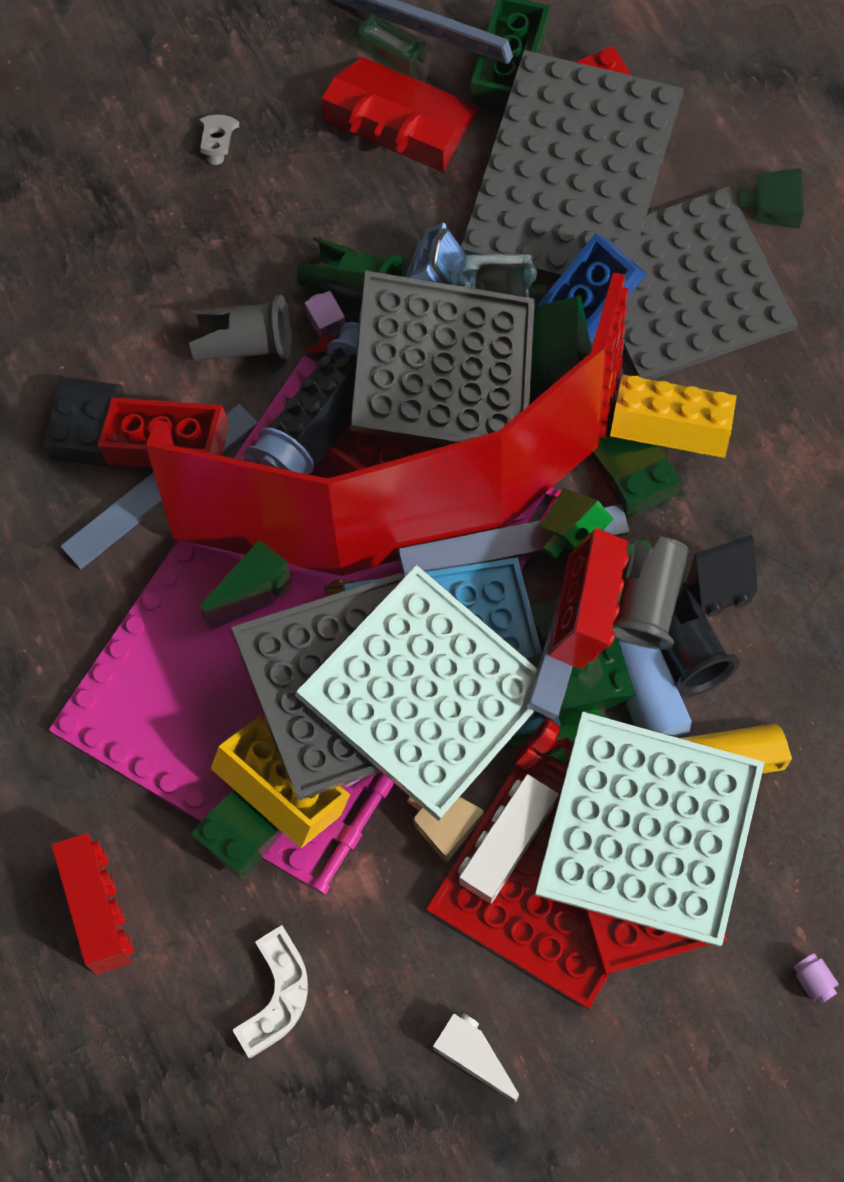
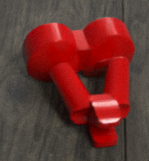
[513,718,573,778]

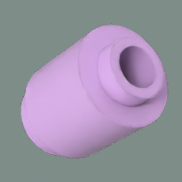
[793,953,839,1004]

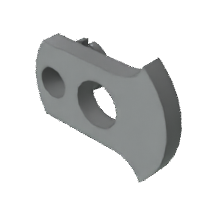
[199,115,239,165]

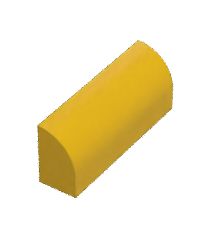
[680,723,792,774]

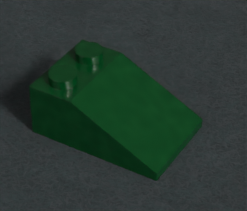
[530,295,592,395]
[591,434,681,518]
[199,540,292,630]
[527,639,636,717]
[191,790,283,881]

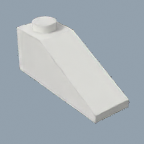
[433,1014,519,1103]

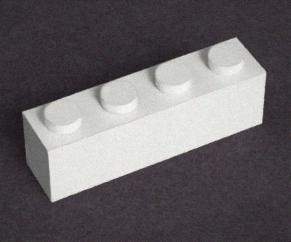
[458,774,559,904]

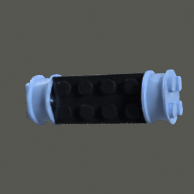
[243,322,359,474]

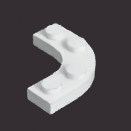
[233,925,308,1059]

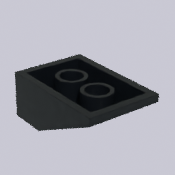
[686,535,757,617]

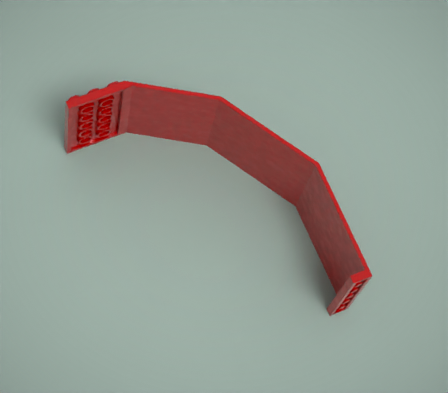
[146,272,629,576]

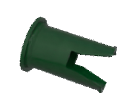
[297,237,405,304]

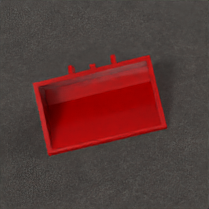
[321,57,481,173]

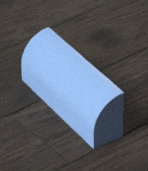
[614,638,692,737]

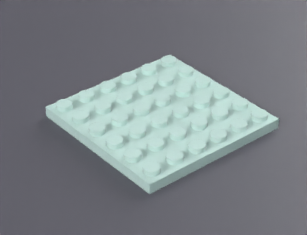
[295,565,538,821]
[535,712,765,947]

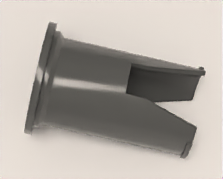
[189,294,292,362]
[612,536,689,650]

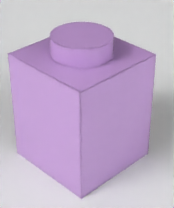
[305,291,346,338]

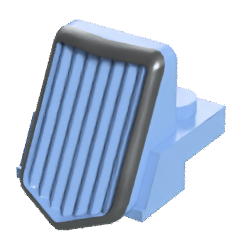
[405,223,469,287]

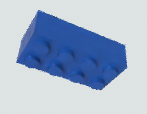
[537,233,647,342]

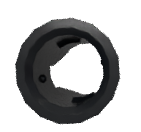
[662,582,740,697]

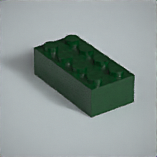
[471,0,551,109]

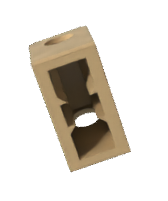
[407,797,484,863]

